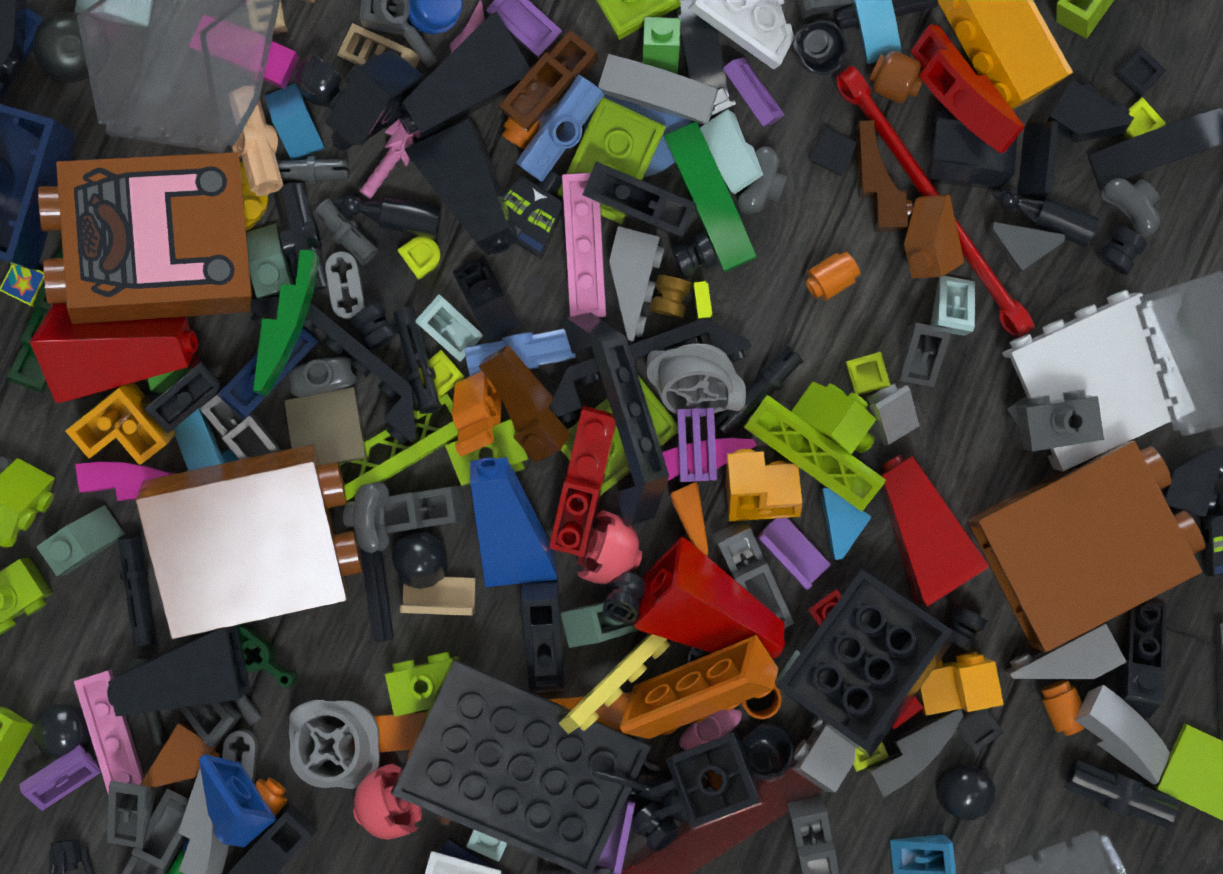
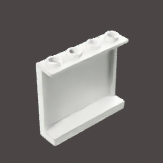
[1002,290,1193,471]

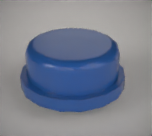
[408,0,463,35]

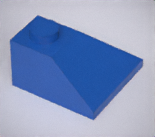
[199,754,277,847]

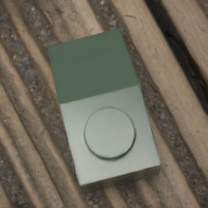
[246,223,296,299]
[36,505,126,576]
[561,601,638,648]

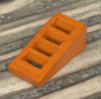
[669,482,708,556]

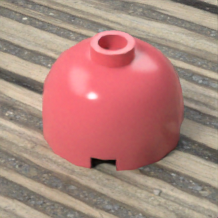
[577,510,642,585]
[353,764,422,840]

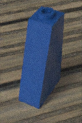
[470,457,557,587]

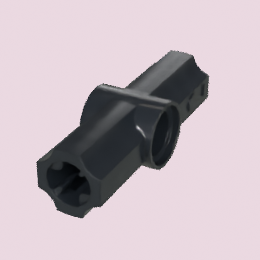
[273,182,328,292]
[1064,759,1179,829]

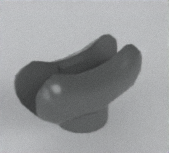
[738,146,788,214]
[1101,178,1160,237]
[287,355,357,397]
[343,482,389,553]

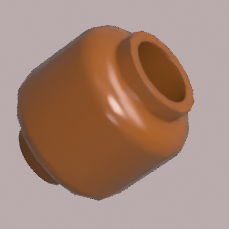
[869,50,923,104]

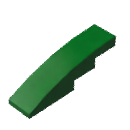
[664,122,756,273]
[253,249,320,396]

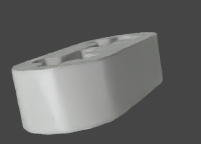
[325,252,365,320]
[222,729,258,784]

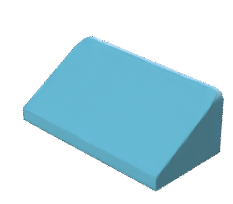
[174,408,225,471]

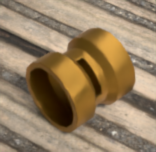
[649,275,692,318]

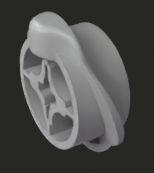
[646,344,746,417]
[289,700,380,789]

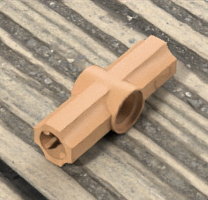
[226,86,283,196]

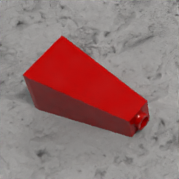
[30,303,198,403]
[880,454,989,607]
[634,537,785,658]

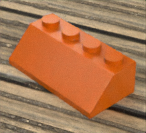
[619,635,778,739]

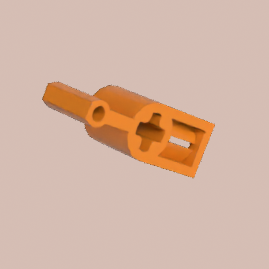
[452,371,502,457]

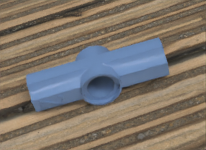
[516,74,605,182]
[465,329,576,376]

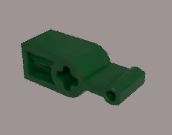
[238,623,298,688]

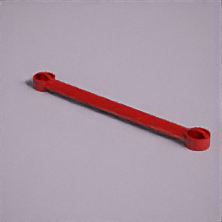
[836,66,1035,338]

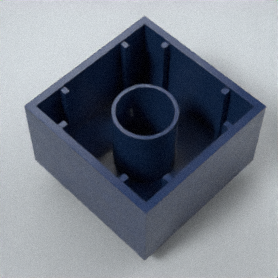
[0,104,77,272]

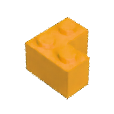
[65,382,176,465]
[725,449,802,521]
[917,652,1004,715]

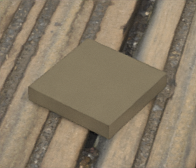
[284,387,367,465]

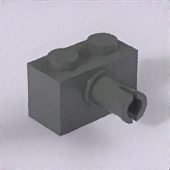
[1017,390,1104,451]

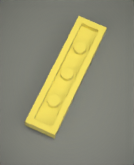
[558,633,670,734]

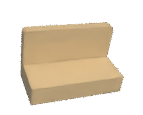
[400,576,476,616]

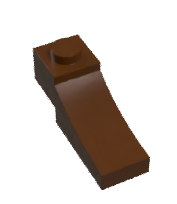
[499,30,598,132]
[855,120,913,232]
[479,345,571,463]

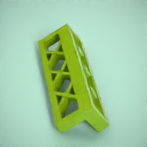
[339,393,458,503]
[744,395,886,512]

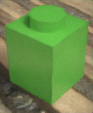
[642,17,681,74]

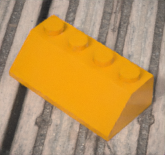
[937,0,1073,110]

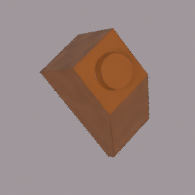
[904,194,964,278]
[140,720,221,788]

